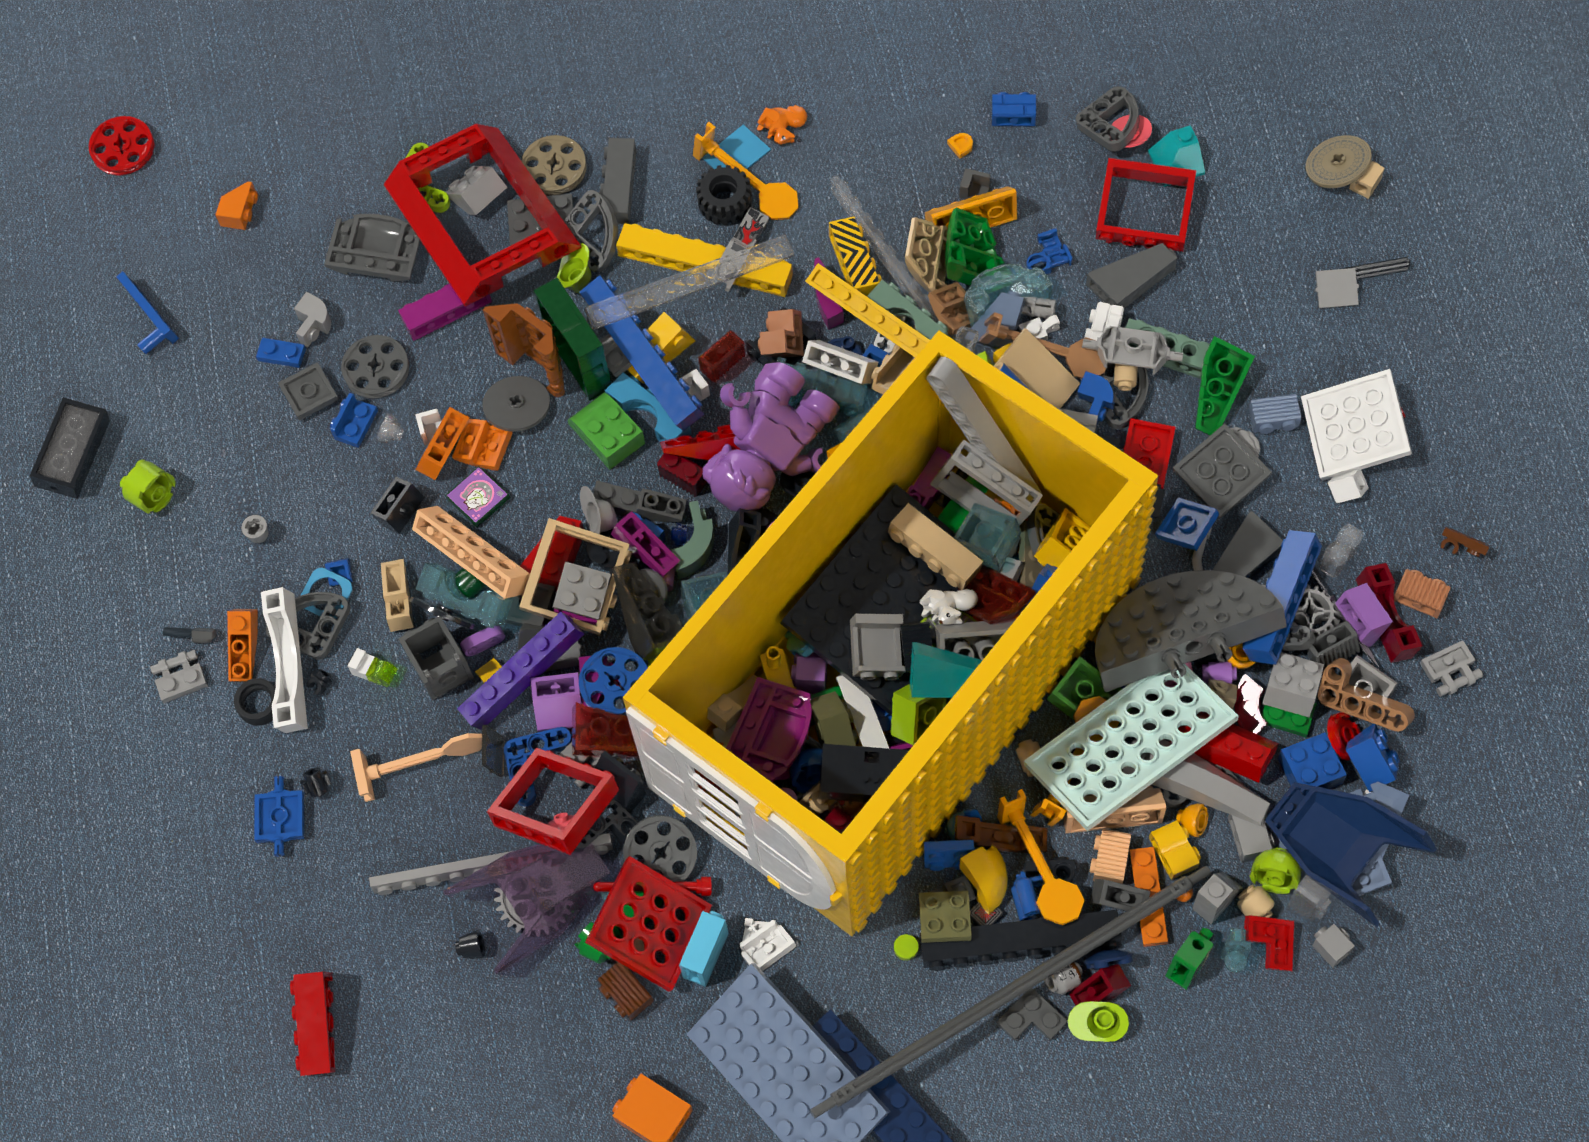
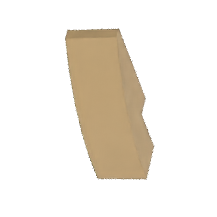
[381,559,414,632]

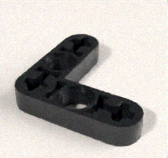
[573,799,655,859]

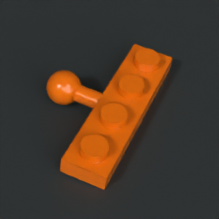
[1130,847,1193,947]

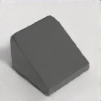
[518,623,544,650]

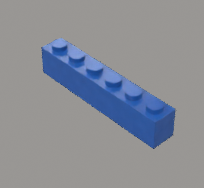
[1243,530,1322,665]

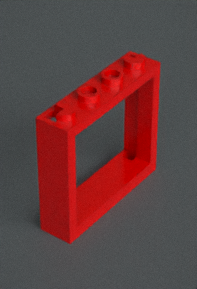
[1095,158,1196,252]
[487,748,619,855]

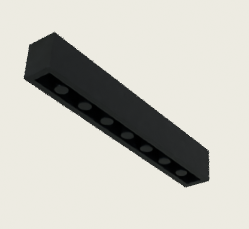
[920,910,1122,971]

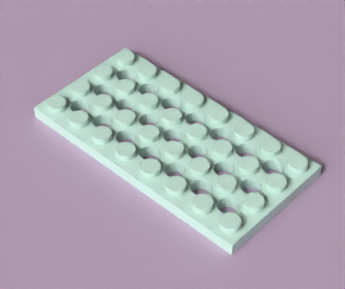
[1024,664,1238,832]

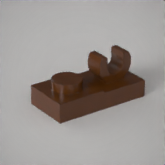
[1441,526,1490,557]

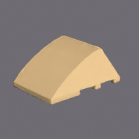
[905,217,948,293]

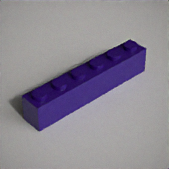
[457,612,585,730]

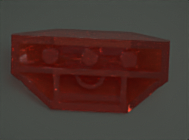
[958,565,1036,625]

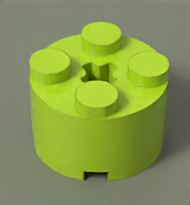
[120,459,176,514]

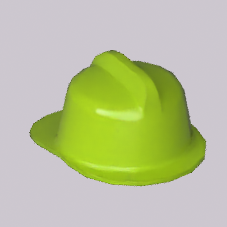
[557,243,592,294]
[1067,1001,1129,1042]

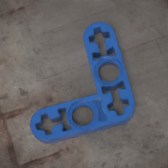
[504,727,572,807]

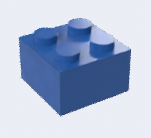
[1278,732,1347,789]

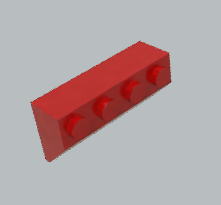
[1170,712,1279,783]

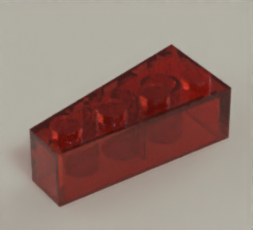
[572,702,639,757]

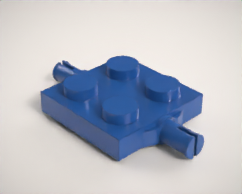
[254,776,304,857]

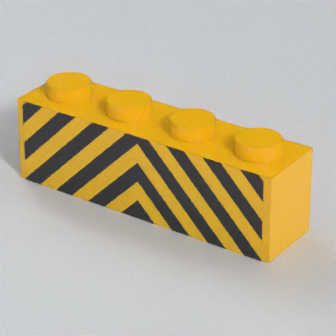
[829,217,882,296]

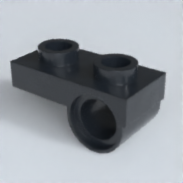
[1025,857,1076,883]

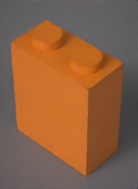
[612,1073,693,1142]

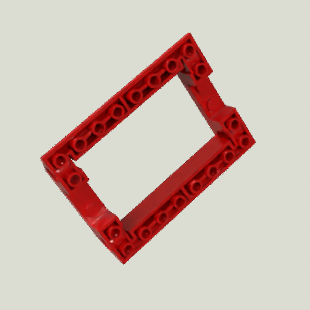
[384,124,581,307]

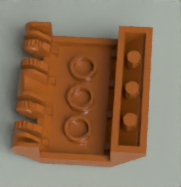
[483,303,565,397]

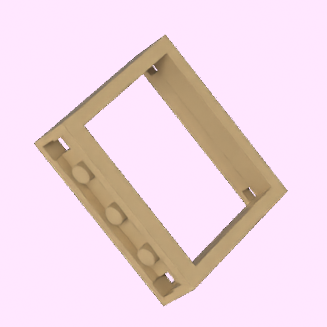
[519,518,632,635]

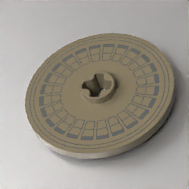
[1306,135,1372,188]

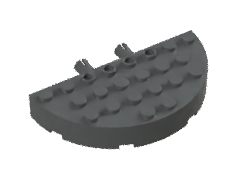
[1095,570,1287,692]

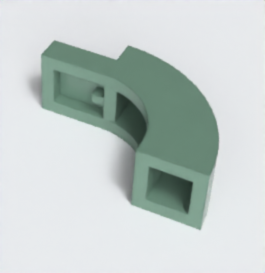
[671,500,714,579]

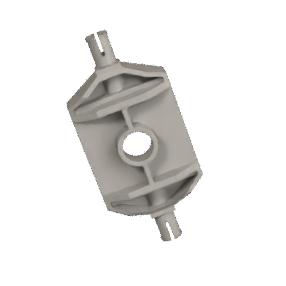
[1082,326,1183,375]

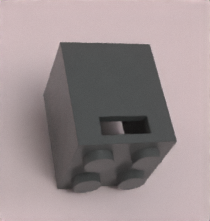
[399,616,474,701]

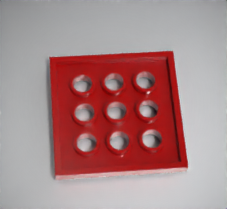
[585,856,712,992]

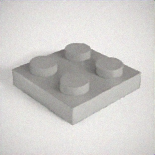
[553,562,611,620]

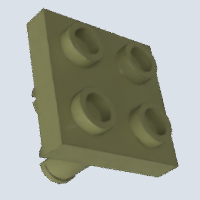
[919,891,971,943]

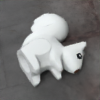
[920,589,978,625]

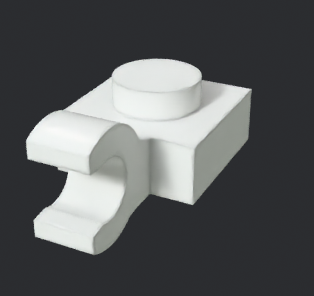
[1019,315,1060,341]

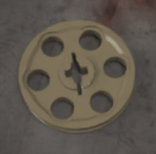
[521,135,587,195]

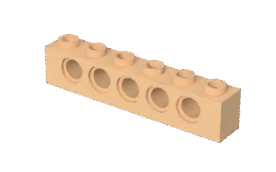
[412,506,530,599]

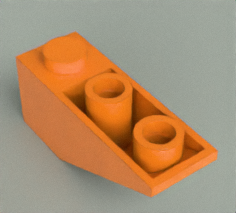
[227,609,258,681]

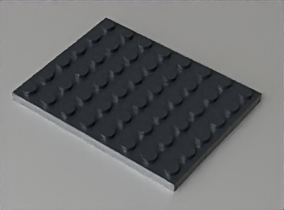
[780,484,997,716]

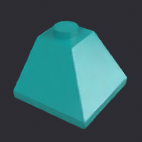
[1148,125,1205,187]

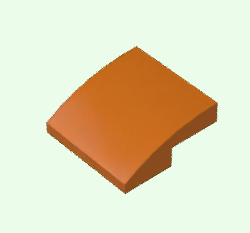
[452,419,513,471]

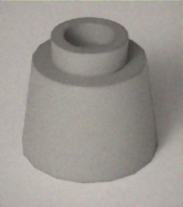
[241,515,269,543]

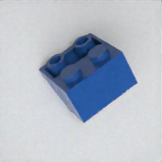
[1346,724,1400,792]

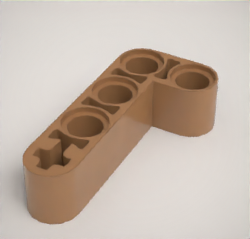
[1318,658,1415,732]

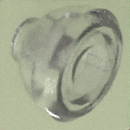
[375,413,405,443]

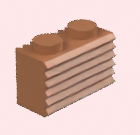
[1394,569,1451,618]

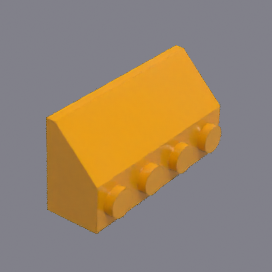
[925,186,1017,229]

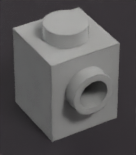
[1312,924,1355,968]

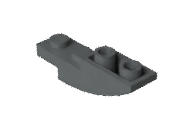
[593,480,687,522]

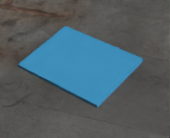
[702,124,771,169]

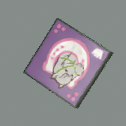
[445,466,510,527]

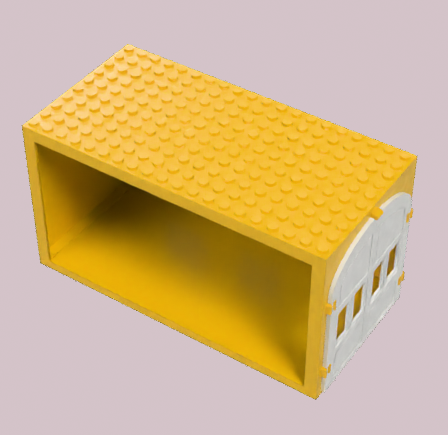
[623,330,1159,937]

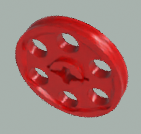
[89,116,155,175]

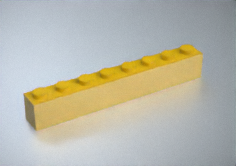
[616,223,793,297]

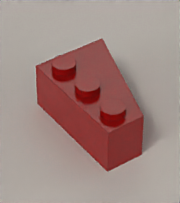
[520,516,584,592]

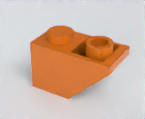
[215,181,258,230]

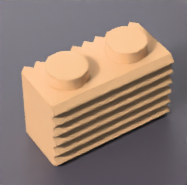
[1090,829,1131,884]

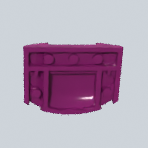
[726,677,812,782]

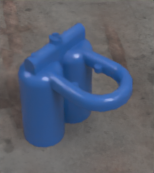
[1011,872,1045,921]

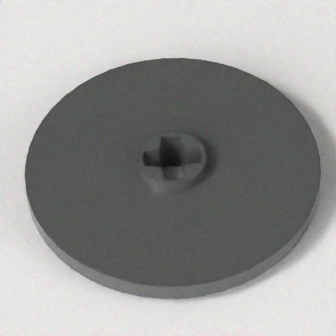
[482,376,550,432]

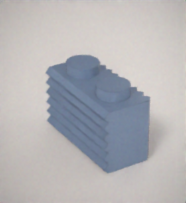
[1248,394,1301,434]

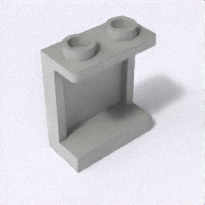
[850,614,906,680]

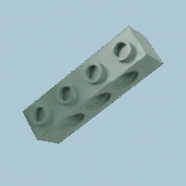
[1125,318,1210,379]

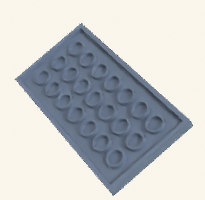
[687,963,890,1142]

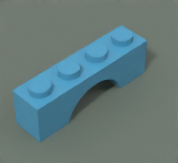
[605,372,691,442]

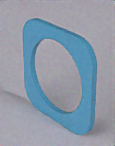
[300,568,352,619]

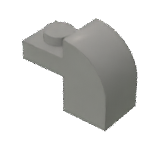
[294,292,331,347]

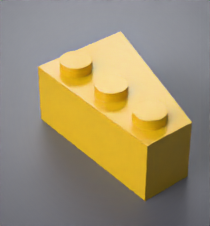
[627,312,696,384]

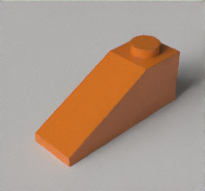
[415,407,470,480]

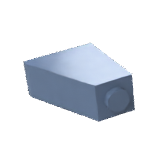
[966,291,1025,350]

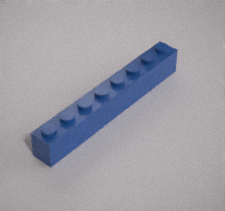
[579,275,704,431]

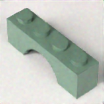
[867,280,950,340]

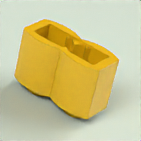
[1149,820,1201,880]

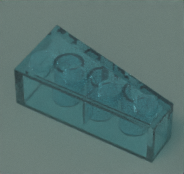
[777,357,868,417]

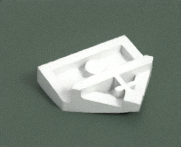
[740,918,797,971]

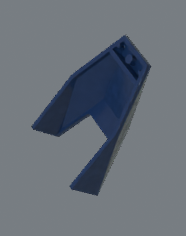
[1265,782,1437,927]

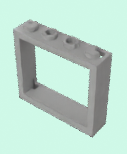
[930,440,1043,536]

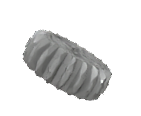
[1291,584,1341,642]

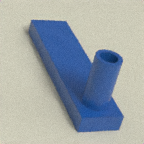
[116,271,179,354]

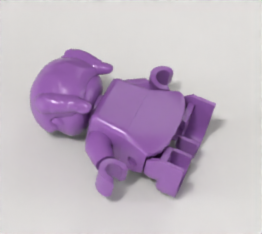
[702,362,840,512]

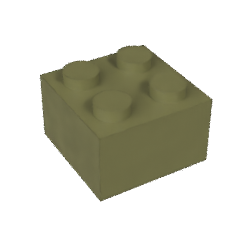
[810,691,859,747]

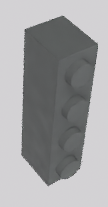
[598,138,637,224]

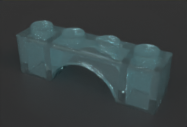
[416,563,514,628]

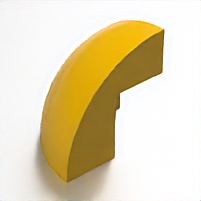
[960,845,1008,915]

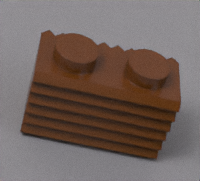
[598,962,654,1021]

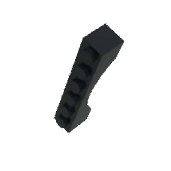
[728,508,761,574]

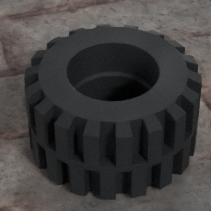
[696,165,752,225]

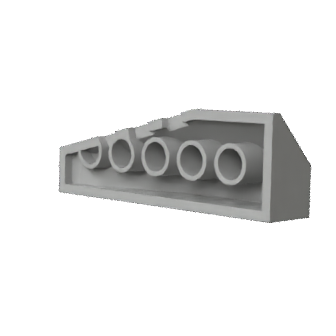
[1123,738,1270,826]

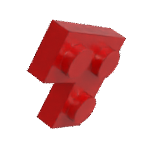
[1244,915,1294,972]

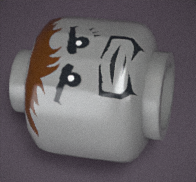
[1044,962,1082,995]

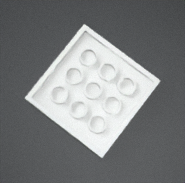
[1301,369,1412,481]

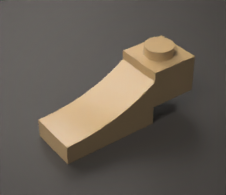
[707,675,757,732]

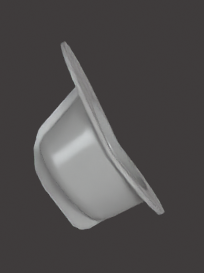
[580,486,617,534]

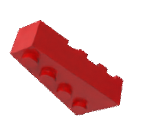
[290,972,335,1076]

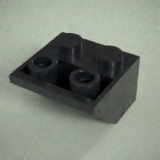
[590,751,646,814]

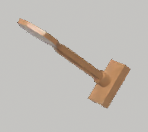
[979,312,1106,379]

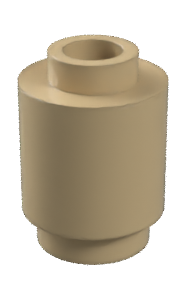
[1114,364,1138,391]
[1016,739,1040,777]

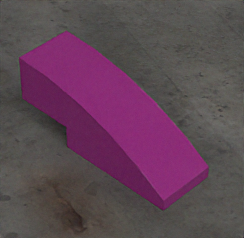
[814,257,844,330]

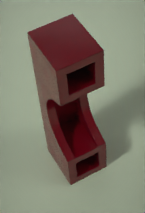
[1356,563,1423,663]

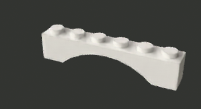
[261,587,308,733]

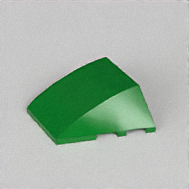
[945,208,1012,288]

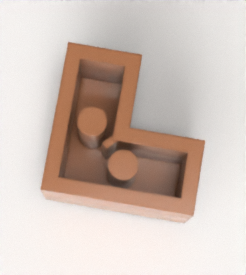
[758,309,804,358]

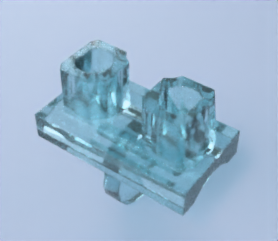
[1221,928,1251,973]

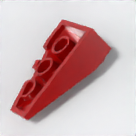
[660,424,741,460]

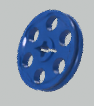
[579,647,648,718]

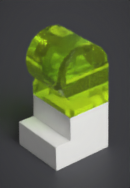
[348,648,398,687]

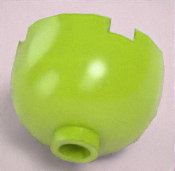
[1250,848,1301,894]

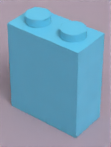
[679,911,729,987]

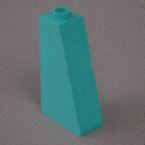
[910,642,982,698]

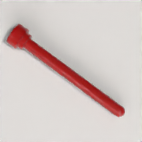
[593,876,712,896]

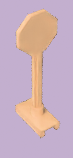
[350,733,488,802]

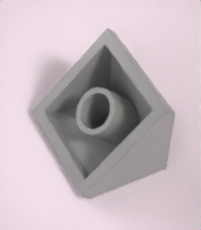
[1332,655,1397,713]

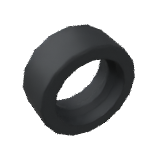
[234,678,275,726]

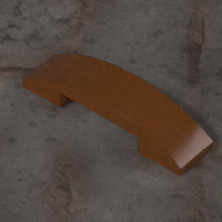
[955,815,1047,853]

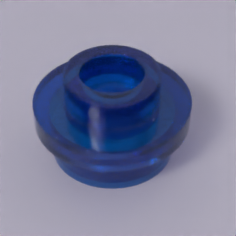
[671,523,687,546]

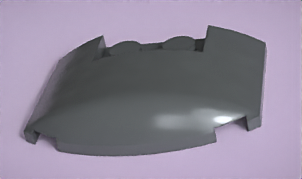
[324,214,420,281]

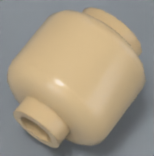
[1237,885,1275,918]

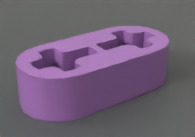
[460,625,505,656]

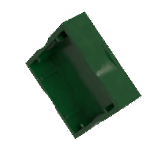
[534,278,612,401]

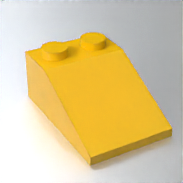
[1034,507,1091,568]

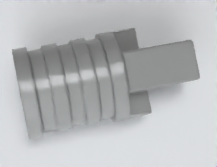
[1022,297,1056,319]

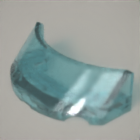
[964,264,1053,328]

